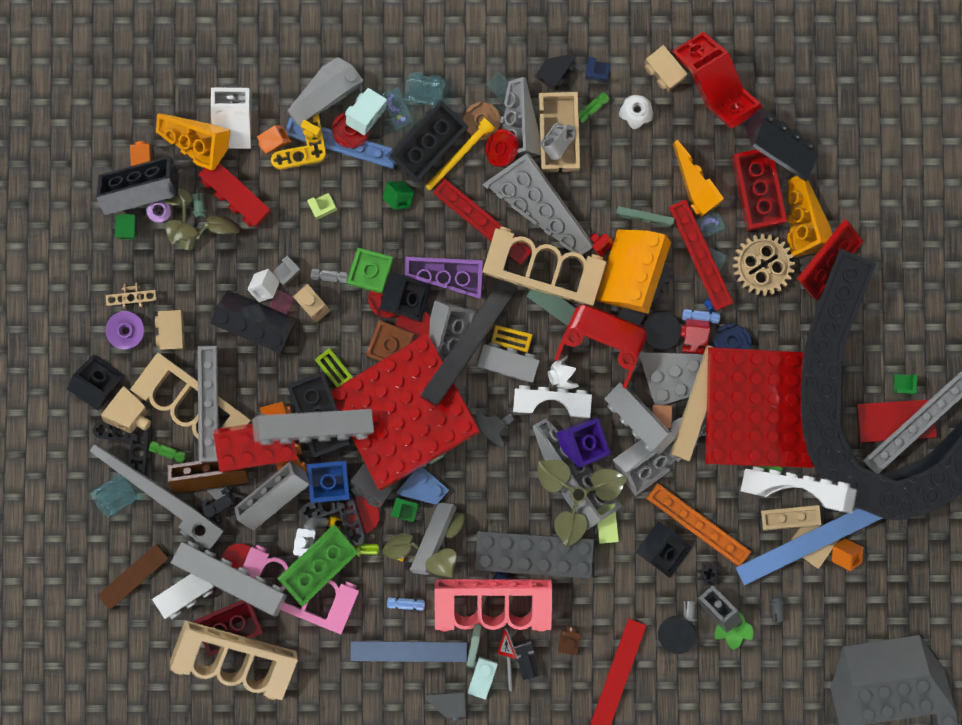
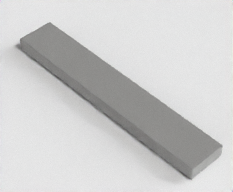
[198,346,218,462]

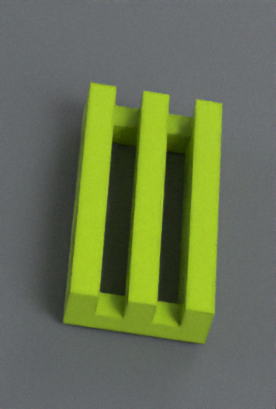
[315,348,353,387]

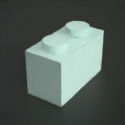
[345,88,387,136]

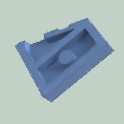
[396,467,449,505]

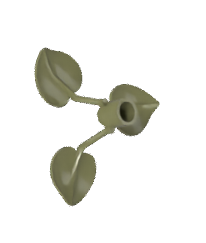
[163,188,240,250]
[537,460,627,546]
[382,513,465,577]

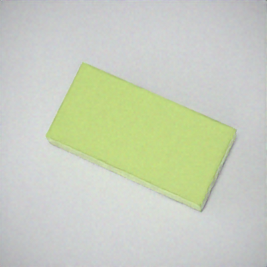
[597,503,619,544]

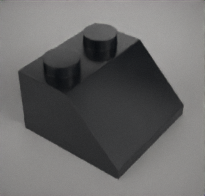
[379,273,432,322]
[67,354,125,411]
[636,521,692,578]

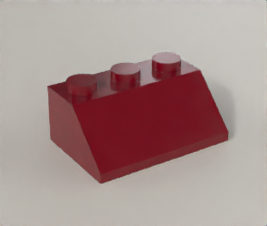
[194,600,265,656]

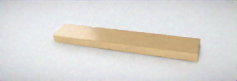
[670,346,712,461]

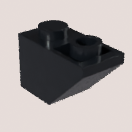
[535,54,577,90]

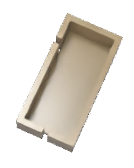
[538,92,580,173]

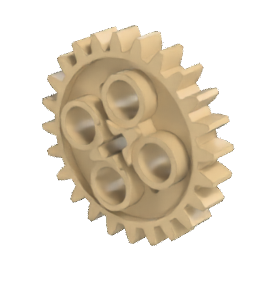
[732,234,795,296]

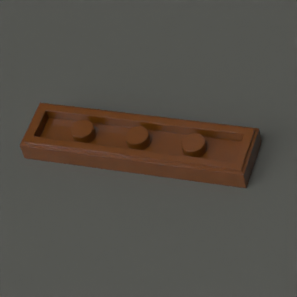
[97,544,169,610]

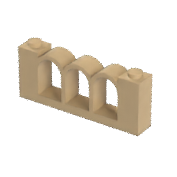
[482,227,606,307]
[130,352,252,440]
[170,620,298,700]

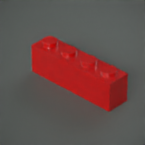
[198,163,272,228]

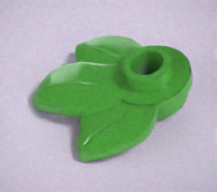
[714,612,753,650]

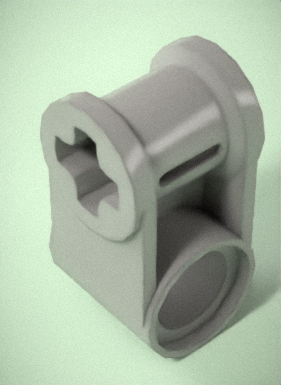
[541,123,576,160]

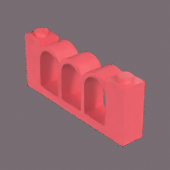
[435,579,552,631]

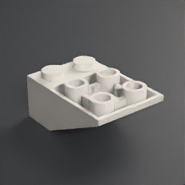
[211,88,252,149]

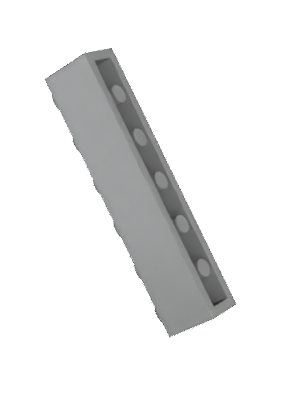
[252,409,374,445]
[171,541,288,616]

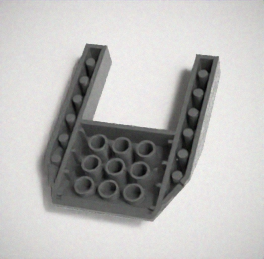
[830,635,958,725]

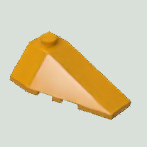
[156,113,230,170]
[673,139,724,217]
[787,176,832,257]

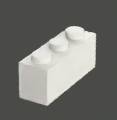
[152,574,215,619]

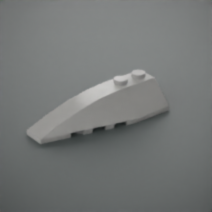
[613,414,706,496]
[532,418,622,530]

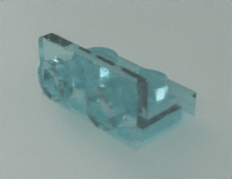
[404,72,446,105]
[90,474,139,517]

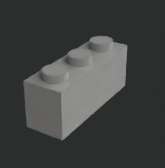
[477,342,539,383]

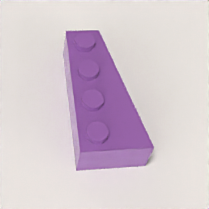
[405,256,483,299]

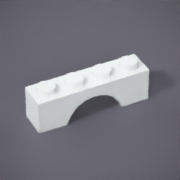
[513,385,592,418]

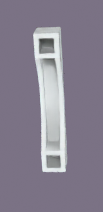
[741,466,857,513]

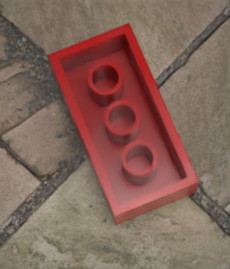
[731,149,787,232]
[213,423,298,472]

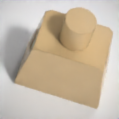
[293,284,330,323]
[101,386,151,433]

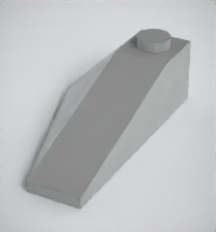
[287,57,363,127]
[500,77,541,159]
[429,301,477,362]

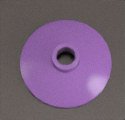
[106,311,144,349]

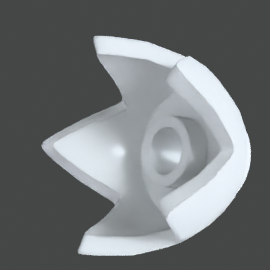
[619,95,653,129]
[548,354,579,389]

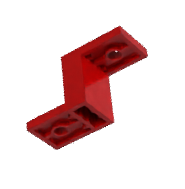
[672,31,763,129]

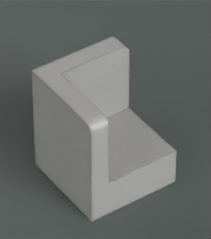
[272,256,302,287]

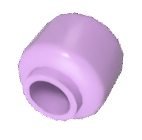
[146,200,172,223]

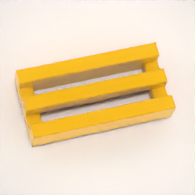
[491,325,533,353]

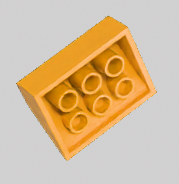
[595,229,671,314]

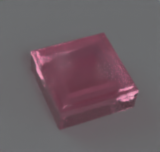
[269,290,295,315]

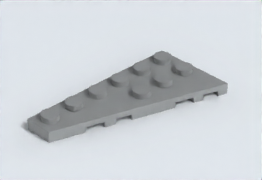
[482,152,594,255]
[639,352,704,405]

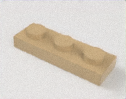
[761,505,822,531]

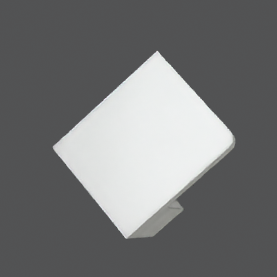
[247,269,280,302]

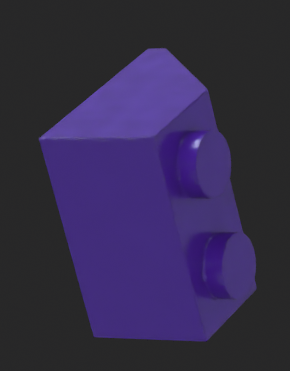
[556,418,611,468]

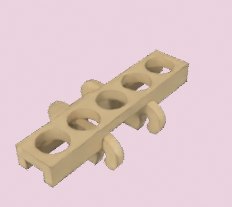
[106,283,157,309]

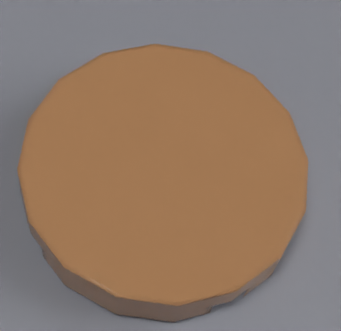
[463,102,500,140]

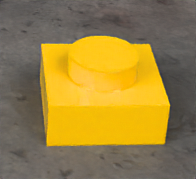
[300,120,322,139]

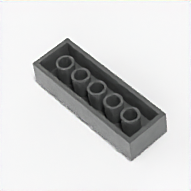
[475,531,594,578]

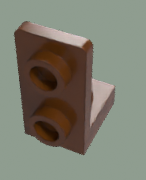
[558,626,582,655]

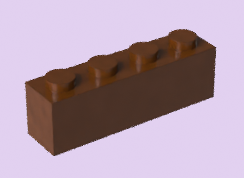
[168,461,249,494]

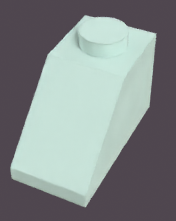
[467,656,498,700]

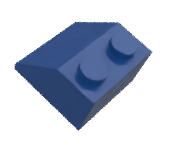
[307,461,350,503]

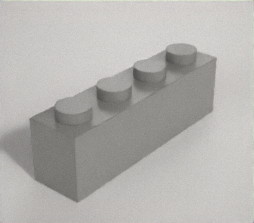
[605,382,676,454]
[234,461,310,531]

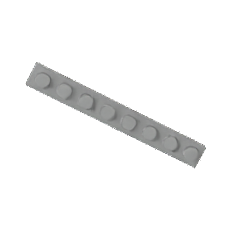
[863,371,962,474]

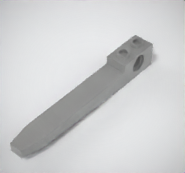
[89,444,224,550]

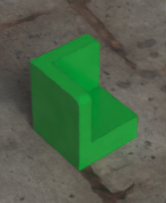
[383,181,414,210]
[115,214,138,240]
[893,374,917,395]
[391,498,419,522]

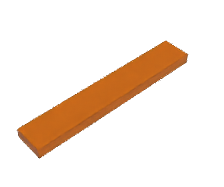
[646,483,751,566]

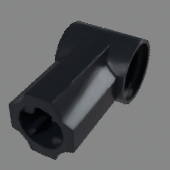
[512,639,539,680]

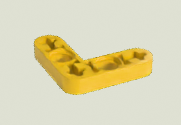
[271,114,326,170]

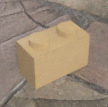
[644,45,687,92]
[155,310,185,351]

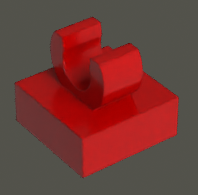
[590,233,613,257]

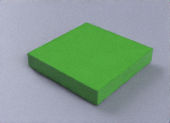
[347,248,395,294]

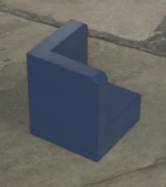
[585,57,610,83]

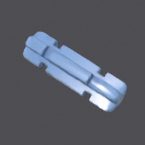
[682,309,720,324]
[387,597,425,610]

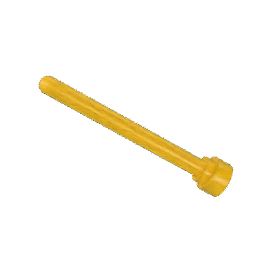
[426,117,495,190]

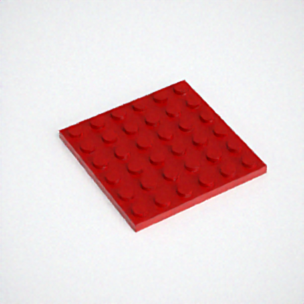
[331,334,480,491]
[705,347,814,468]

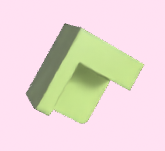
[307,193,337,220]

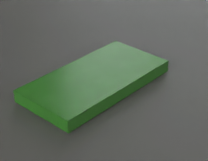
[277,524,359,607]

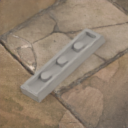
[410,503,457,575]

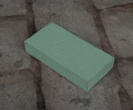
[466,624,482,667]

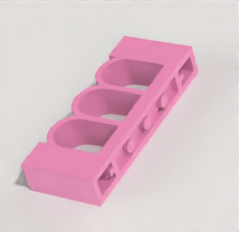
[242,545,359,634]

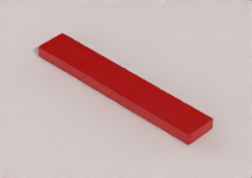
[433,179,532,266]
[668,199,733,311]
[590,619,646,725]

